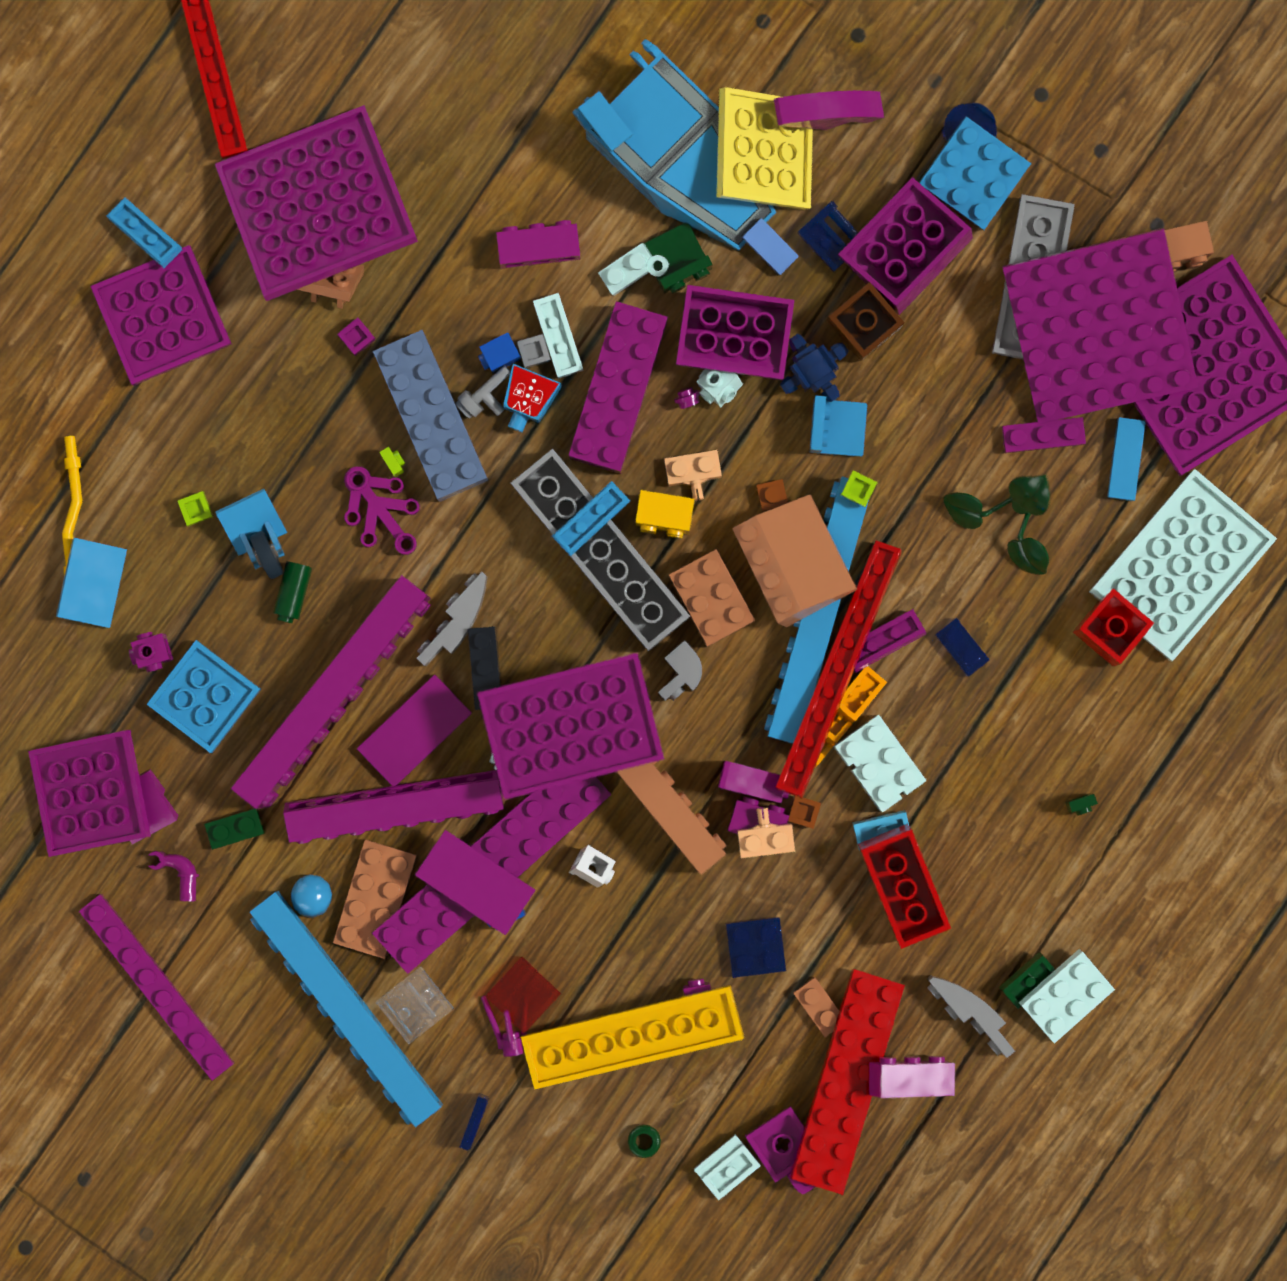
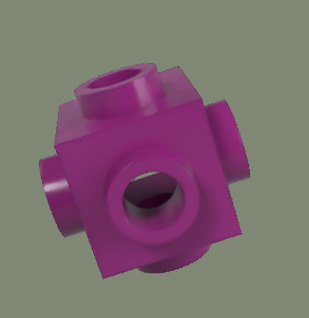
[129,632,173,672]

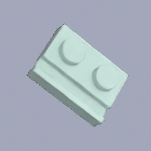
[694,1134,761,1200]

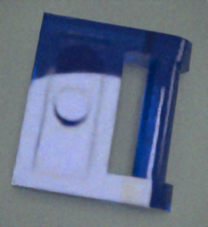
[797,201,859,273]

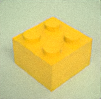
[635,490,694,538]

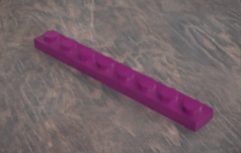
[79,894,234,1081]

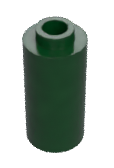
[273,561,312,624]

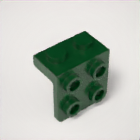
[644,223,713,294]

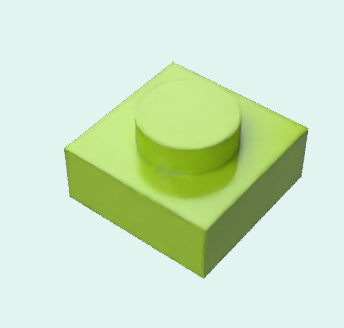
[380,447,405,477]
[841,470,877,507]
[178,491,213,527]

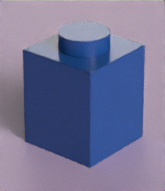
[478,332,521,374]

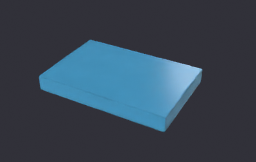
[56,538,127,628]

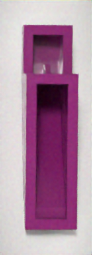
[774,90,884,130]

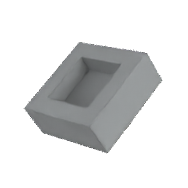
[517,334,551,368]

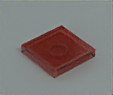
[485,957,562,1033]

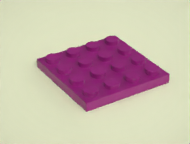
[91,245,232,386]
[28,730,151,857]

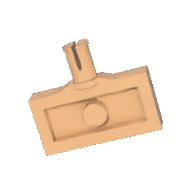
[664,450,722,501]
[737,807,795,858]

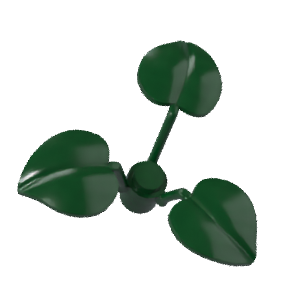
[943,475,1050,575]

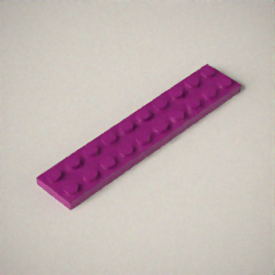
[372,777,611,974]

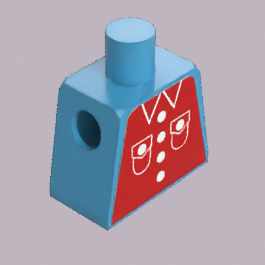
[503,364,561,433]

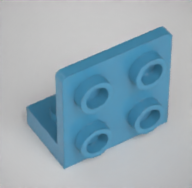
[809,396,867,457]

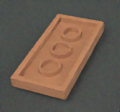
[333,839,417,959]

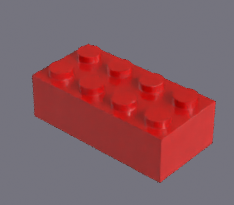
[858,823,952,949]

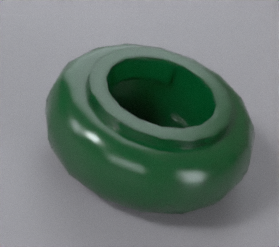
[627,1124,661,1158]

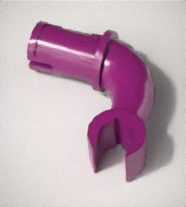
[148,851,199,901]

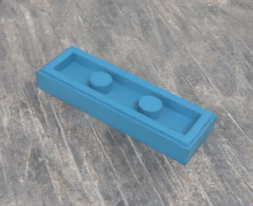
[107,197,183,268]
[1107,417,1146,501]
[552,481,630,557]

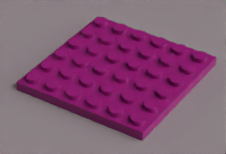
[215,105,418,301]
[1003,228,1198,423]
[1133,255,1287,476]

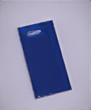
[459,1093,489,1151]

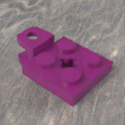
[745,1106,815,1194]

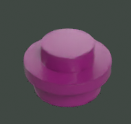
[674,387,700,409]

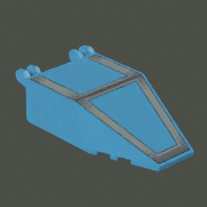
[572,39,776,251]

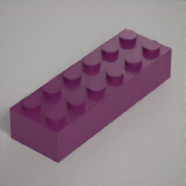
[569,301,668,474]

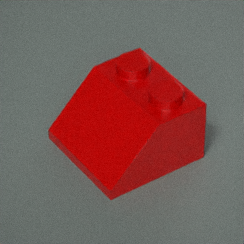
[1073,588,1154,667]

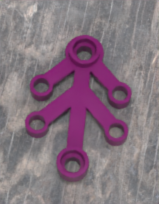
[344,467,420,555]

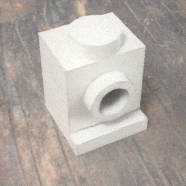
[569,845,616,888]

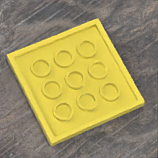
[717,87,813,210]

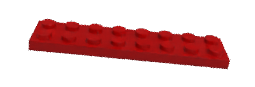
[790,969,905,1195]

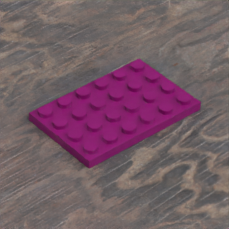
[478,653,664,800]

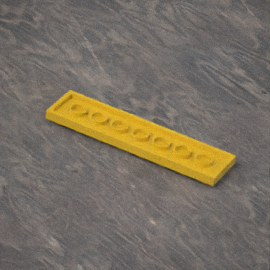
[521,985,744,1090]

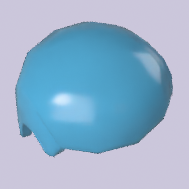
[291,874,332,918]

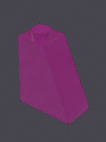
[718,761,789,803]

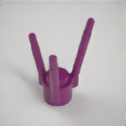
[481,996,529,1057]

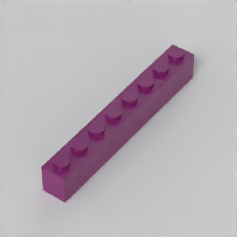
[283,770,503,844]

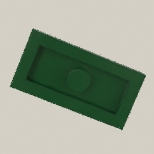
[204,809,265,850]
[999,952,1055,1009]

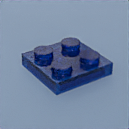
[726,917,786,978]

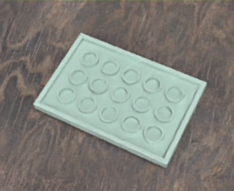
[1089,469,1277,662]

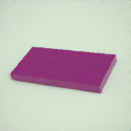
[357,675,472,786]
[415,830,536,936]

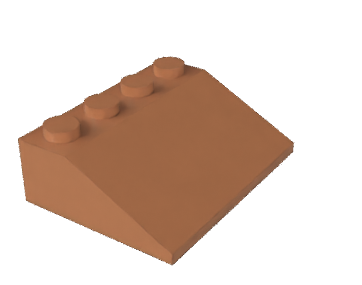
[732,495,857,627]

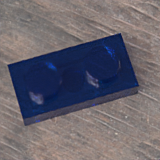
[935,618,989,677]

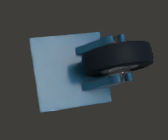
[216,489,287,579]

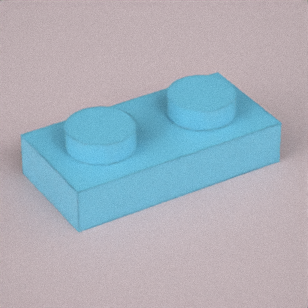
[853,810,909,851]

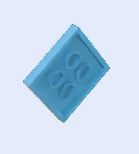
[919,117,1032,230]
[147,640,261,753]

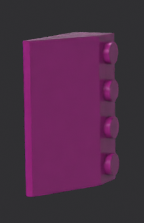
[838,177,973,315]
[676,285,795,380]

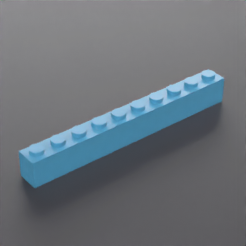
[764,476,869,744]
[250,891,443,1128]

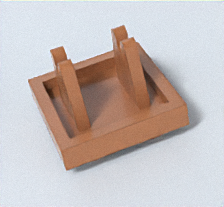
[297,264,364,309]

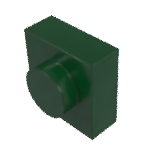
[1065,793,1098,816]

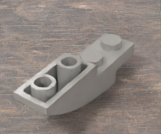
[417,572,487,666]
[927,975,1015,1058]

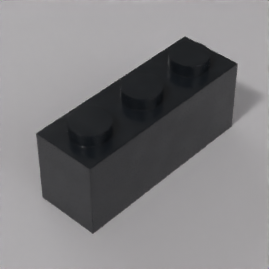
[468,626,502,710]

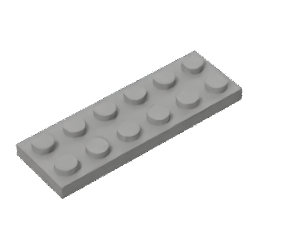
[992,194,1075,359]

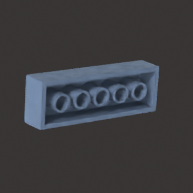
[373,330,489,502]

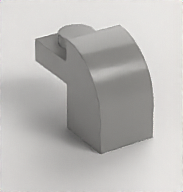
[658,641,702,701]

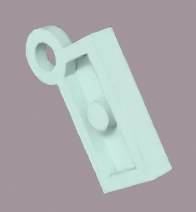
[598,243,669,296]

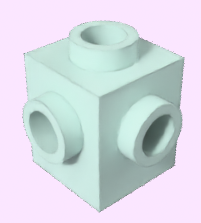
[696,369,743,407]

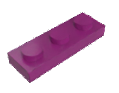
[1002,417,1086,453]
[854,609,926,673]

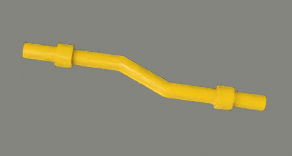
[62,436,83,576]

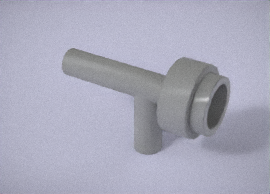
[456,365,511,419]

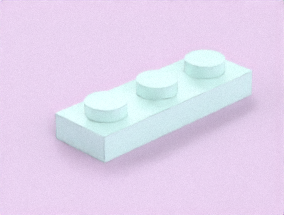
[533,293,583,379]

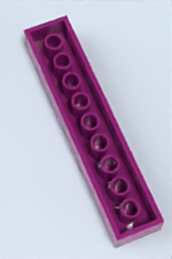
[231,575,431,809]

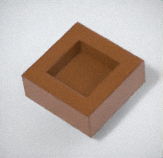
[756,479,788,512]
[788,796,821,829]

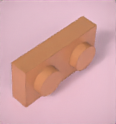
[793,977,839,1037]

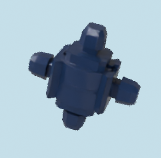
[780,334,849,403]

